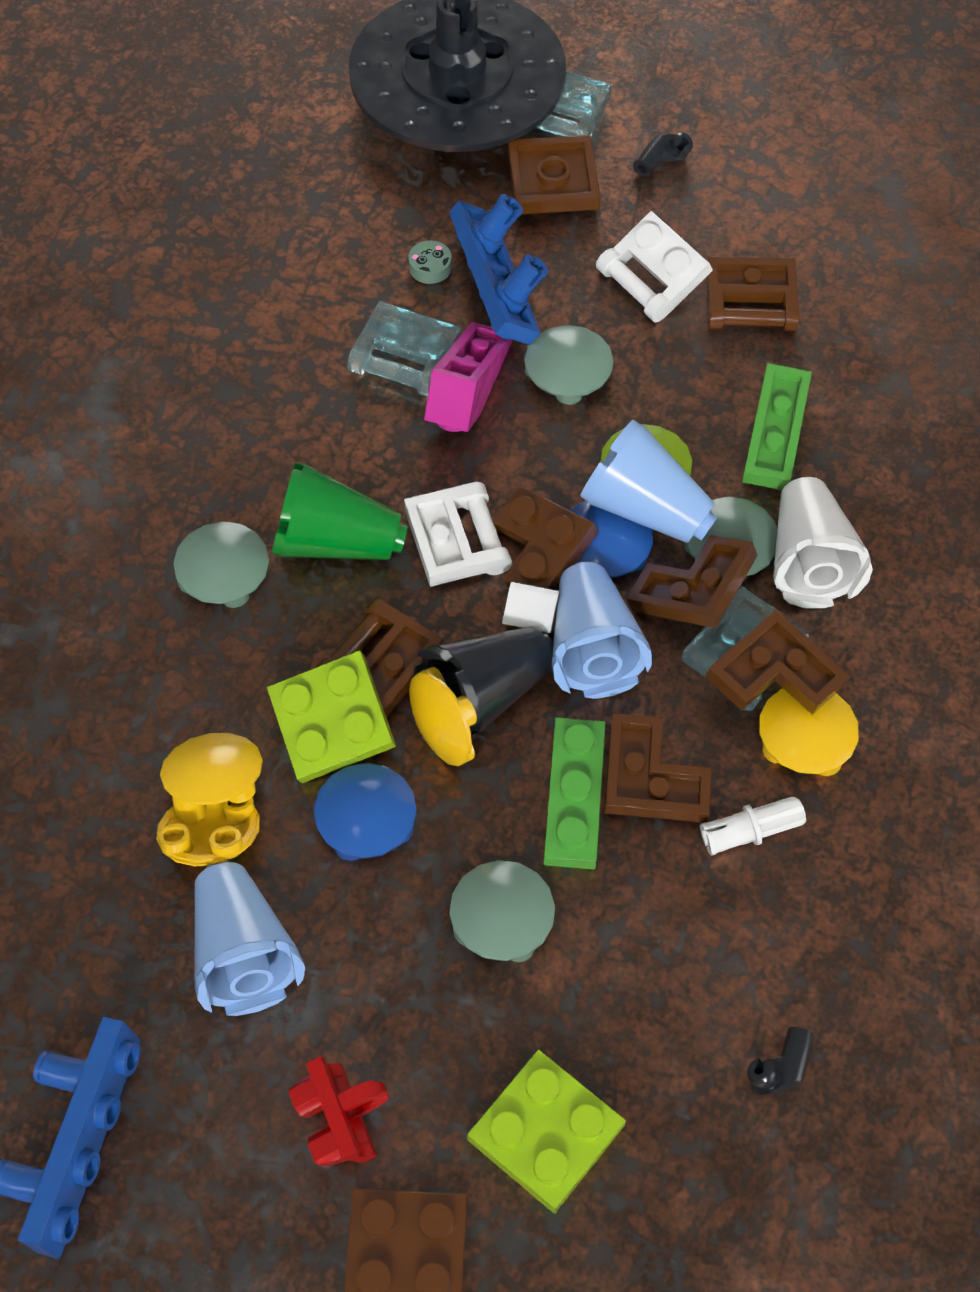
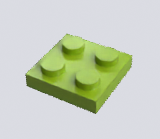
[267,651,396,783]
[467,1049,626,1214]

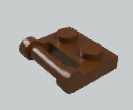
[707,256,799,331]
[315,598,443,718]

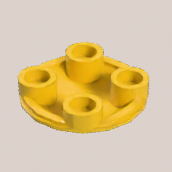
[409,667,477,767]
[759,688,859,776]
[160,733,263,811]
[156,797,260,867]

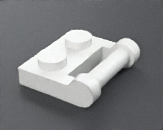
[596,211,713,322]
[404,482,513,587]

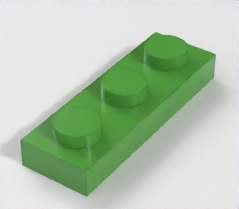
[742,363,812,490]
[544,717,606,870]

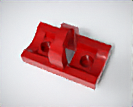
[288,1056,389,1167]

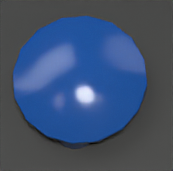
[570,501,653,577]
[314,763,417,861]

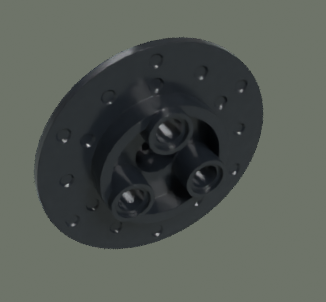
[349,0,566,152]

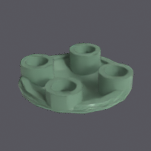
[524,325,614,405]
[684,497,777,581]
[173,521,269,608]
[449,860,555,962]

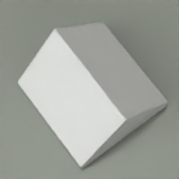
[502,582,559,633]

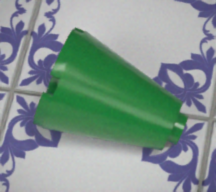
[271,461,408,560]

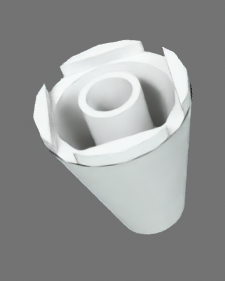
[773,477,873,608]

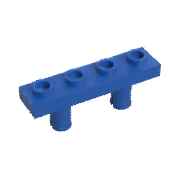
[449,194,548,345]
[0,1017,141,1259]

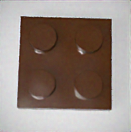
[508,135,601,214]
[344,1188,467,1292]

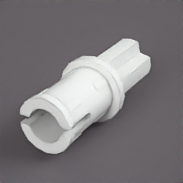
[700,797,806,856]

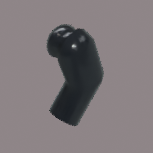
[633,132,693,177]
[747,1027,814,1096]

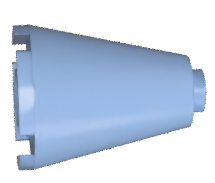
[580,419,718,543]
[551,562,652,699]
[194,861,305,1016]

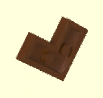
[493,485,599,591]
[626,535,758,629]
[705,609,850,715]
[605,713,712,823]

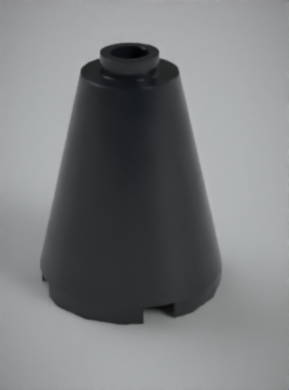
[414,627,554,739]

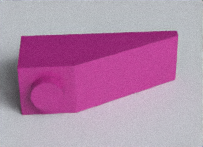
[424,322,513,432]

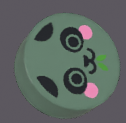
[408,240,452,284]

